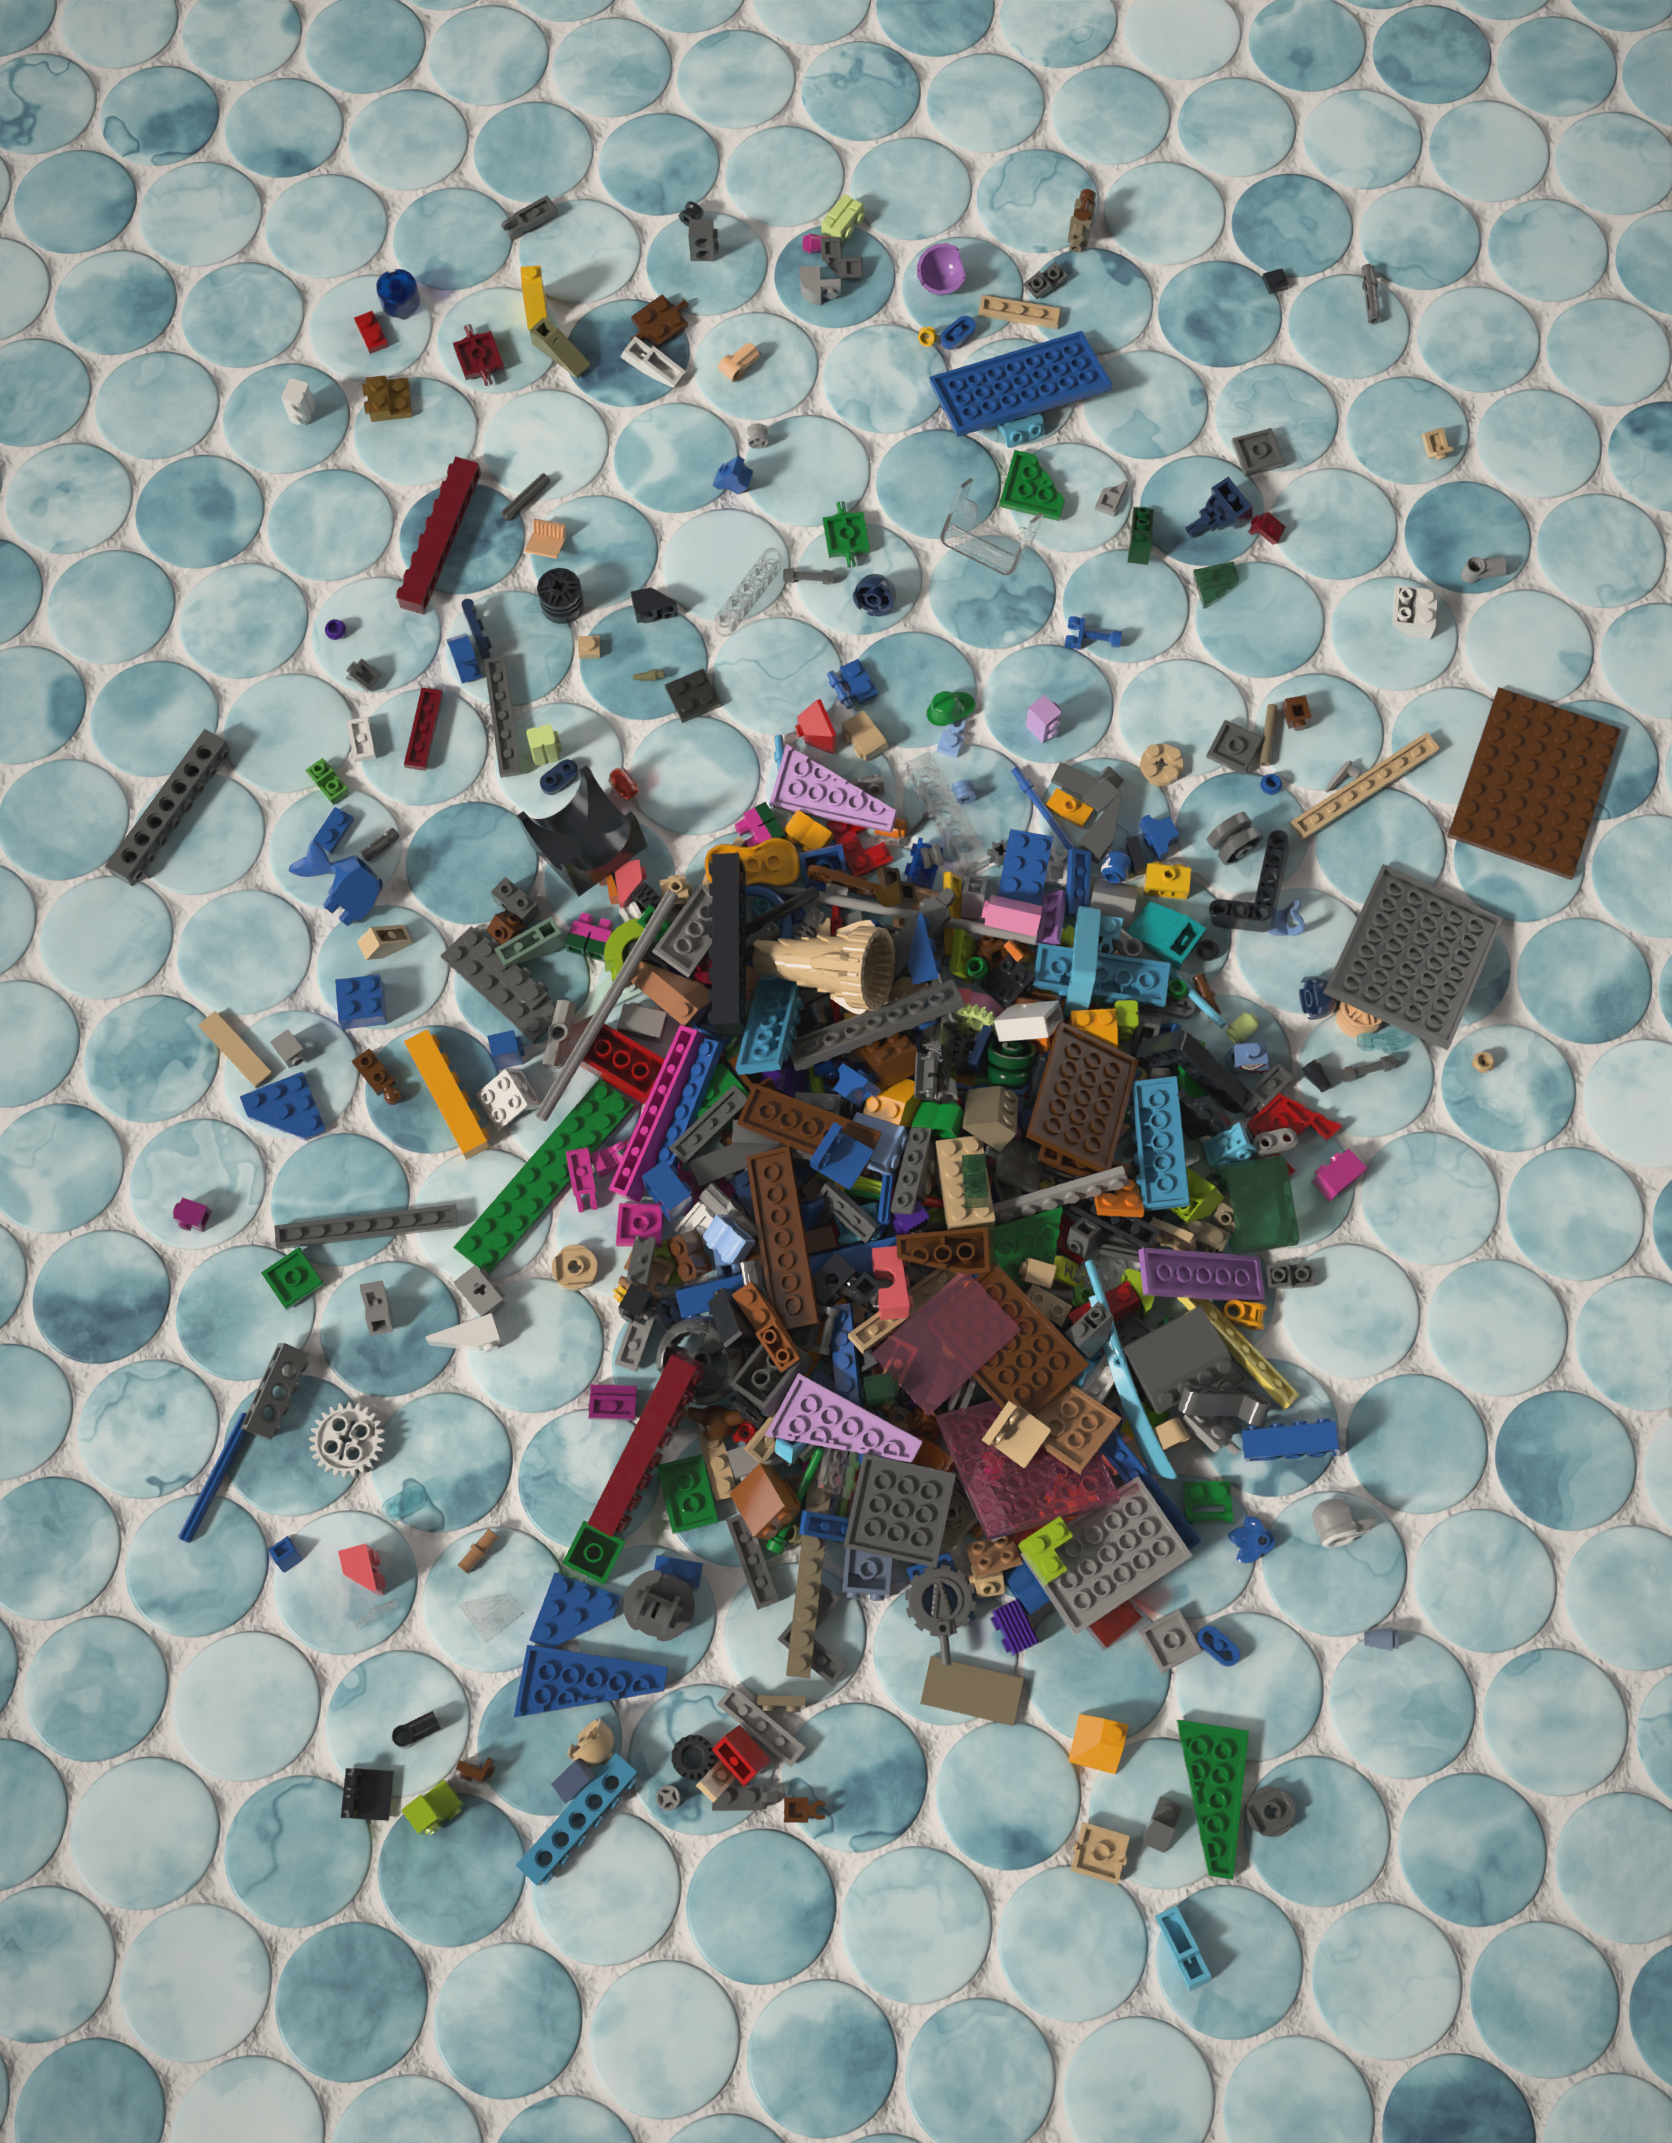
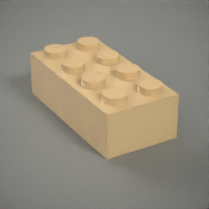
[935,1136,995,1231]

